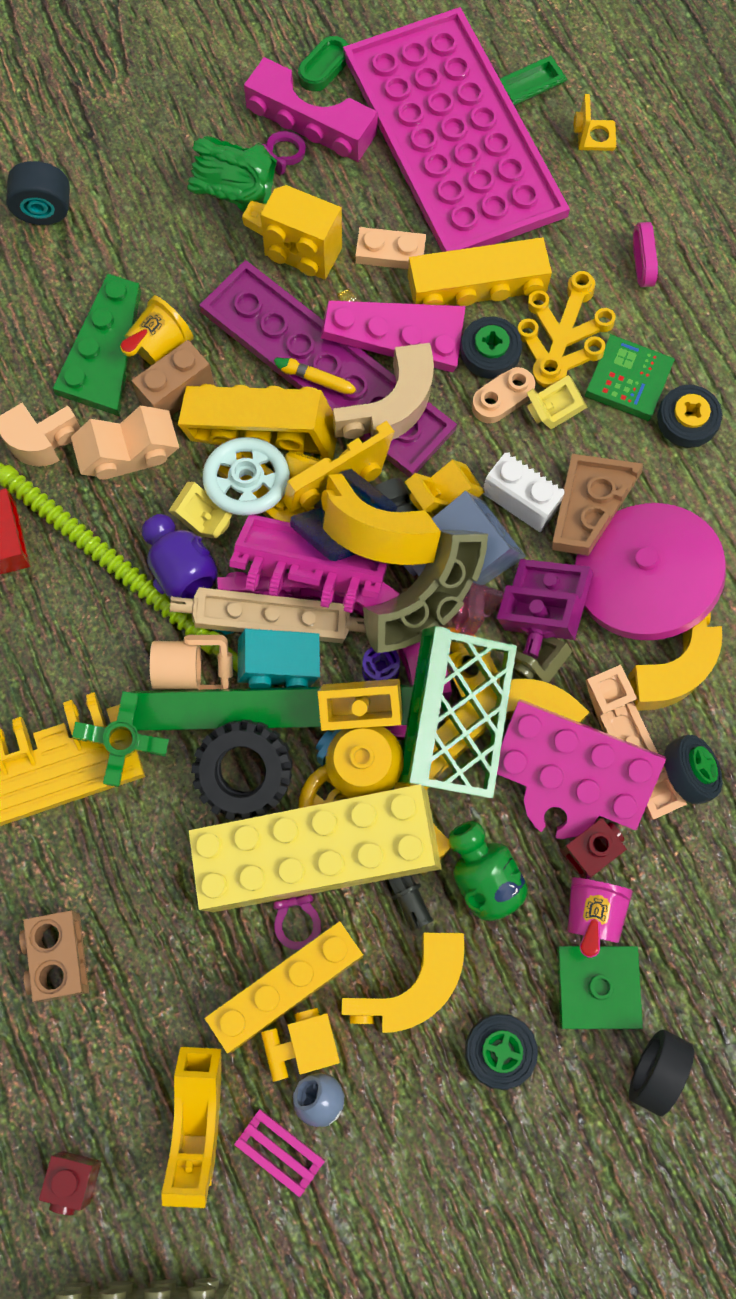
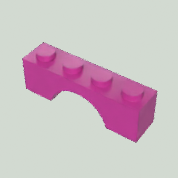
[244,57,378,162]

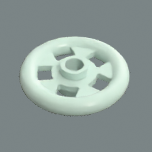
[202,437,290,516]

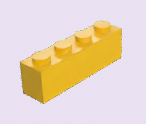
[408,237,552,306]
[204,921,363,1054]

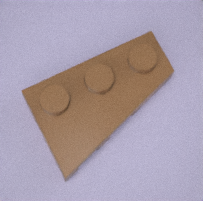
[552,454,643,556]

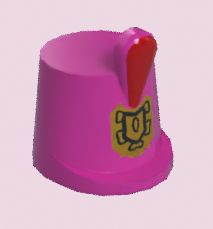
[567,877,633,958]

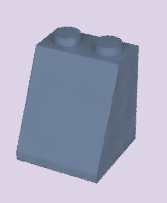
[404,491,526,597]

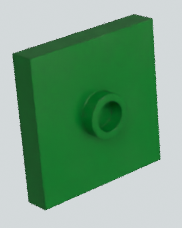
[557,946,643,1029]

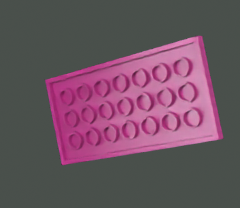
[343,7,570,252]

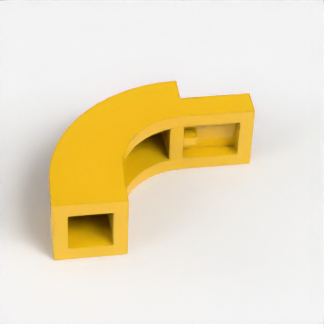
[321,474,441,565]
[628,612,722,711]
[342,933,464,1033]
[161,1047,221,1208]

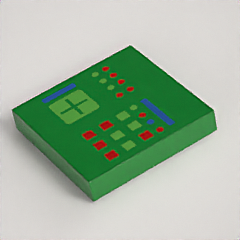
[584,334,675,421]

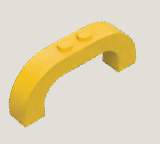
[394,679,589,877]

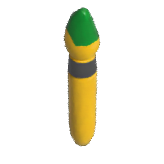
[274,357,356,394]

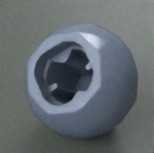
[293,1073,345,1127]

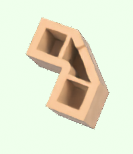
[71,405,180,480]

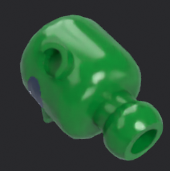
[449,821,528,921]

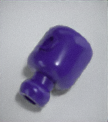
[141,514,218,599]

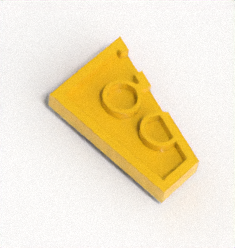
[283,421,395,512]

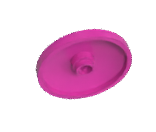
[575,503,726,640]

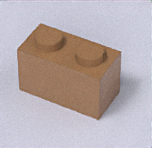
[131,340,214,416]

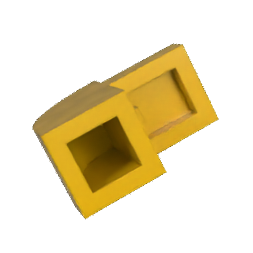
[405,459,485,518]

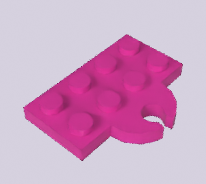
[497,699,666,839]

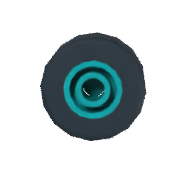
[6,161,70,225]

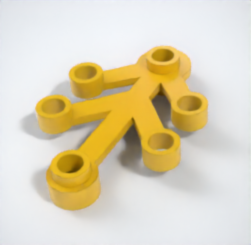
[518,271,616,388]

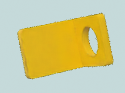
[573,94,616,151]

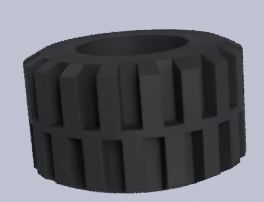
[191,720,293,821]

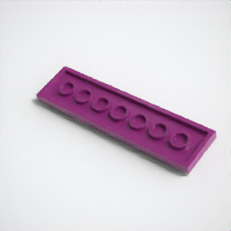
[199,260,457,478]

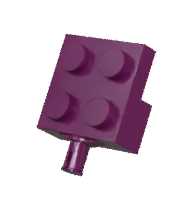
[497,559,593,659]

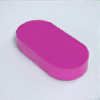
[633,222,658,287]

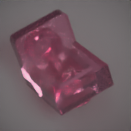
[451,583,503,636]

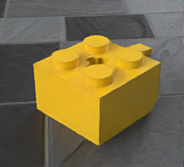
[242,185,342,280]

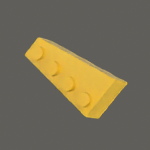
[178,384,337,461]

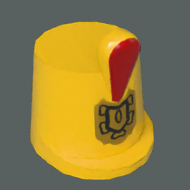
[120,295,194,366]

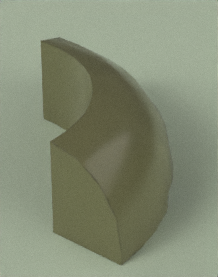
[363,530,488,653]

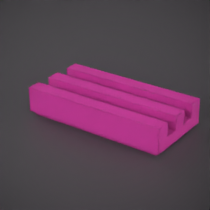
[234,1109,325,1197]

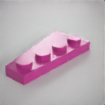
[321,301,466,373]

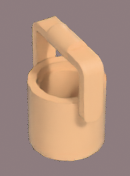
[150,635,233,690]

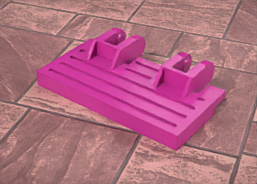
[229,515,388,613]

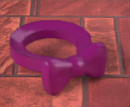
[262,131,306,175]
[273,894,321,950]

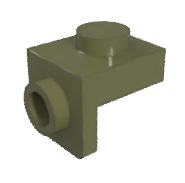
[513,637,573,683]

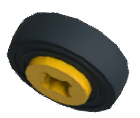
[657,385,723,448]

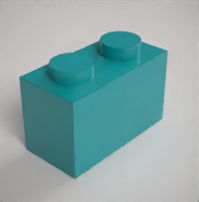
[238,628,320,688]

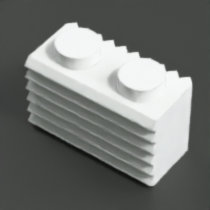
[483,452,565,533]

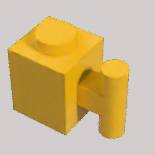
[261,1008,340,1082]

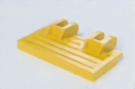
[0,692,146,826]

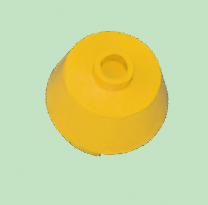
[326,726,404,798]

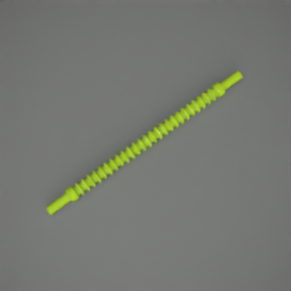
[0,462,238,673]

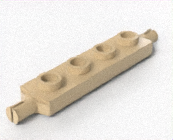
[169,587,366,643]

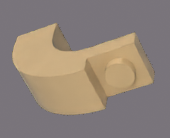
[333,343,434,440]

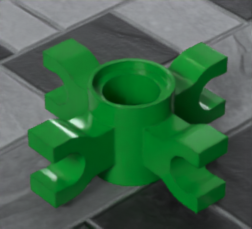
[72,691,169,787]

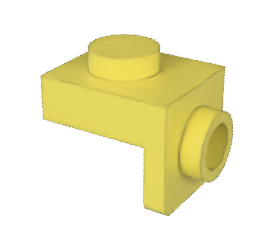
[527,375,588,429]
[169,482,233,538]

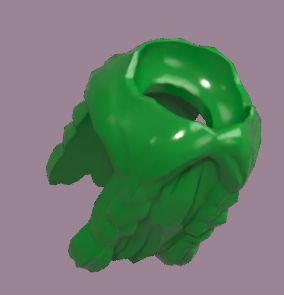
[187,136,277,212]

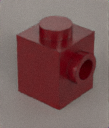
[560,818,627,879]
[39,1151,102,1215]

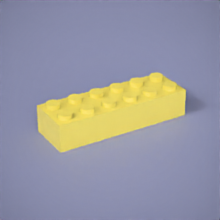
[189,784,442,912]

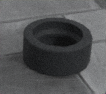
[629,1029,695,1117]

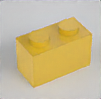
[318,679,403,731]

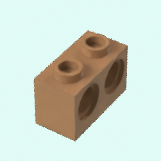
[19,910,89,1002]

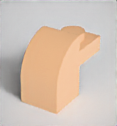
[0,403,81,467]

